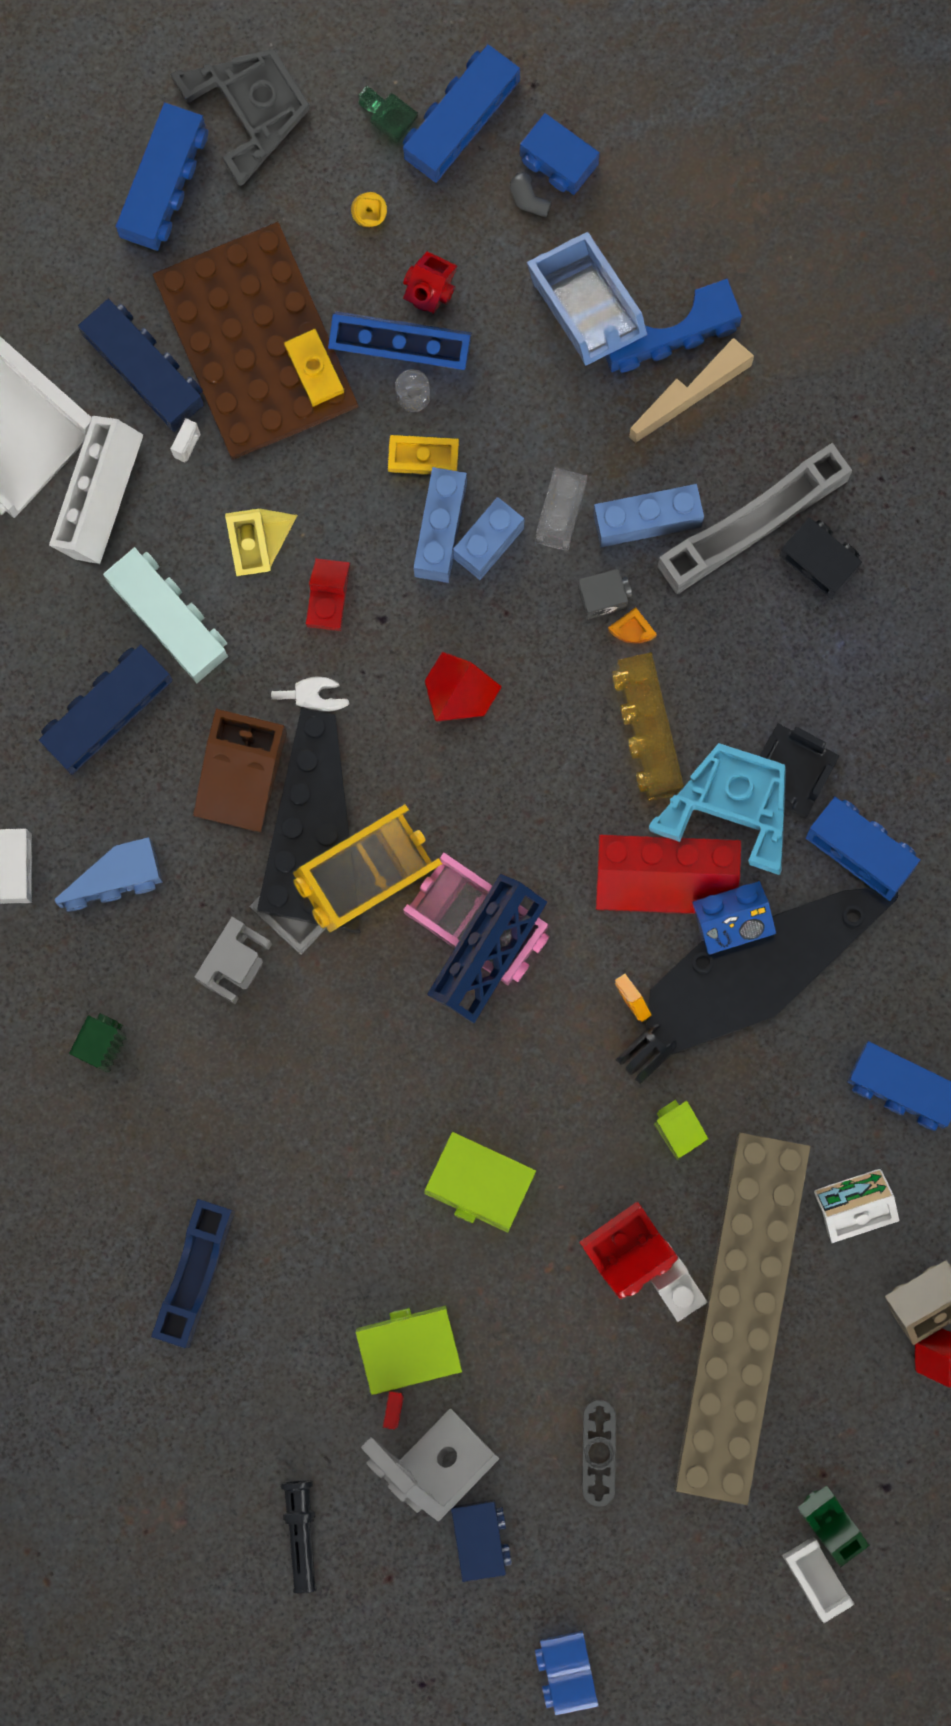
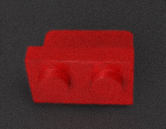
[579,1202,678,1299]

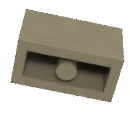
[885,1260,951,1345]

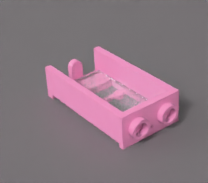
[403,853,550,986]

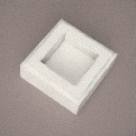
[171,418,200,462]

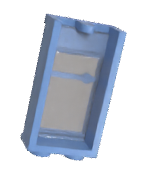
[527,232,647,366]

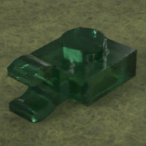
[358,85,418,143]

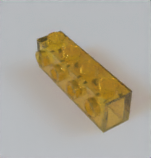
[612,652,684,802]

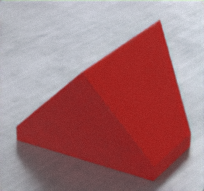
[424,652,502,722]

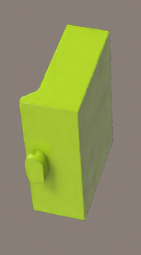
[424,1132,536,1233]
[356,1305,462,1395]

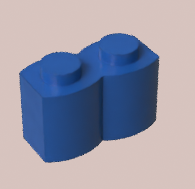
[535,1631,598,1715]

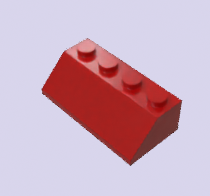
[596,835,741,914]

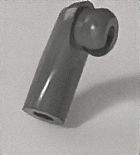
[510,172,552,218]

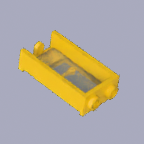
[293,804,442,933]

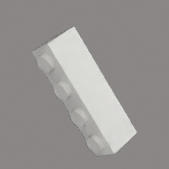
[49,416,143,564]

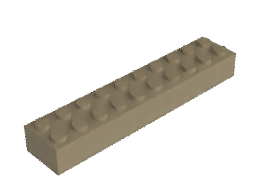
[674,1133,811,1505]

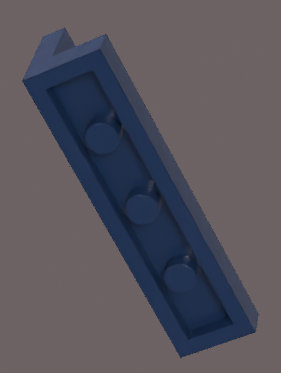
[427,874,547,1023]

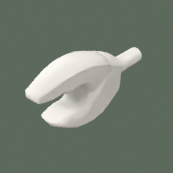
[271,676,349,712]

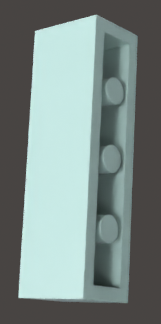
[103,547,228,684]

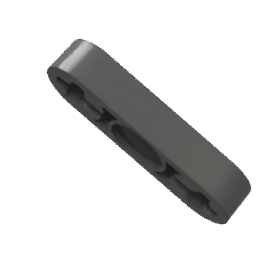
[582,1400,616,1507]

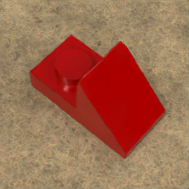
[306,558,350,631]

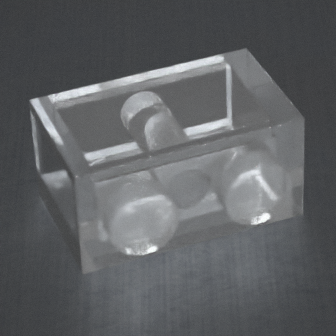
[536,467,588,551]

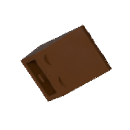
[193,709,287,833]

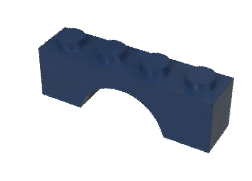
[151,1199,235,1348]

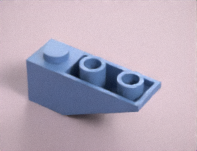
[55,837,163,912]

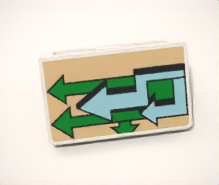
[814,1169,899,1243]

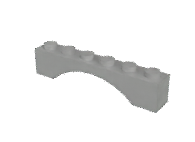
[657,443,852,595]

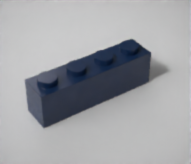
[78,298,204,432]
[39,644,173,775]

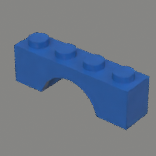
[598,279,742,372]

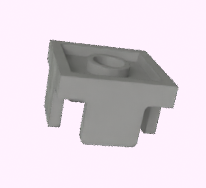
[194,917,272,1004]

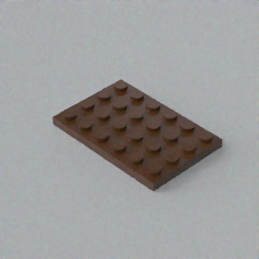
[152,222,358,460]

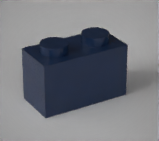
[451,1500,512,1582]

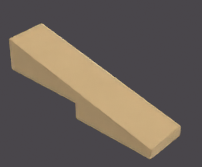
[629,338,754,443]

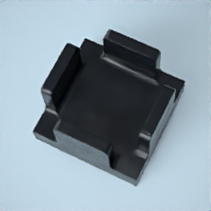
[760,723,839,819]

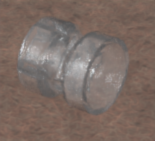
[395,369,431,412]

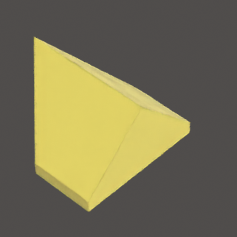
[225,508,298,576]

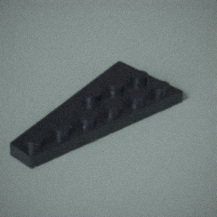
[257,708,361,933]

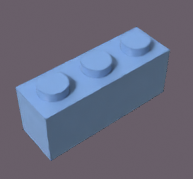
[414,467,467,583]
[593,484,704,548]

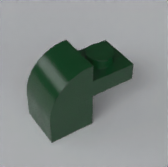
[797,1485,869,1568]

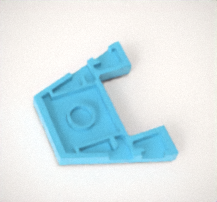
[649,743,786,875]

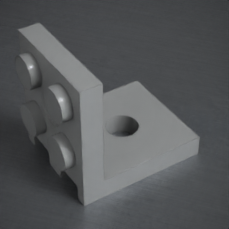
[361,1408,499,1522]

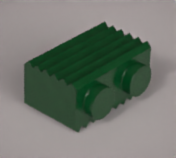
[69,1013,127,1073]

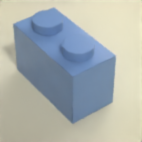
[453,497,524,580]

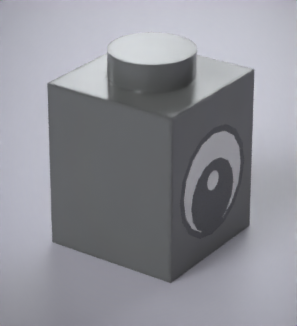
[578,568,632,620]

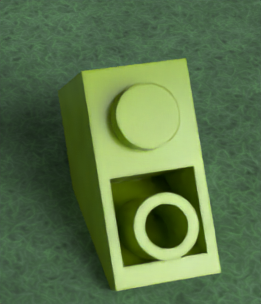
[654,1100,708,1160]

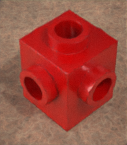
[403,251,457,314]

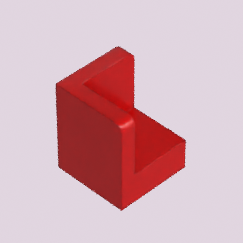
[915,1328,951,1388]

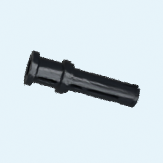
[280,1480,317,1594]

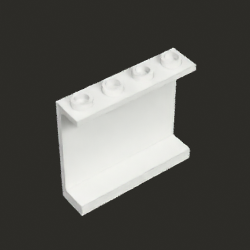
[0,337,92,518]

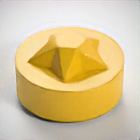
[351,192,387,227]

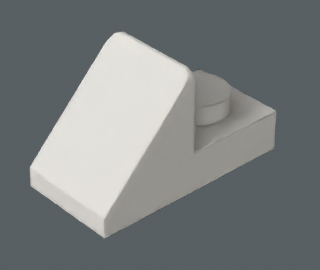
[650,1242,708,1322]

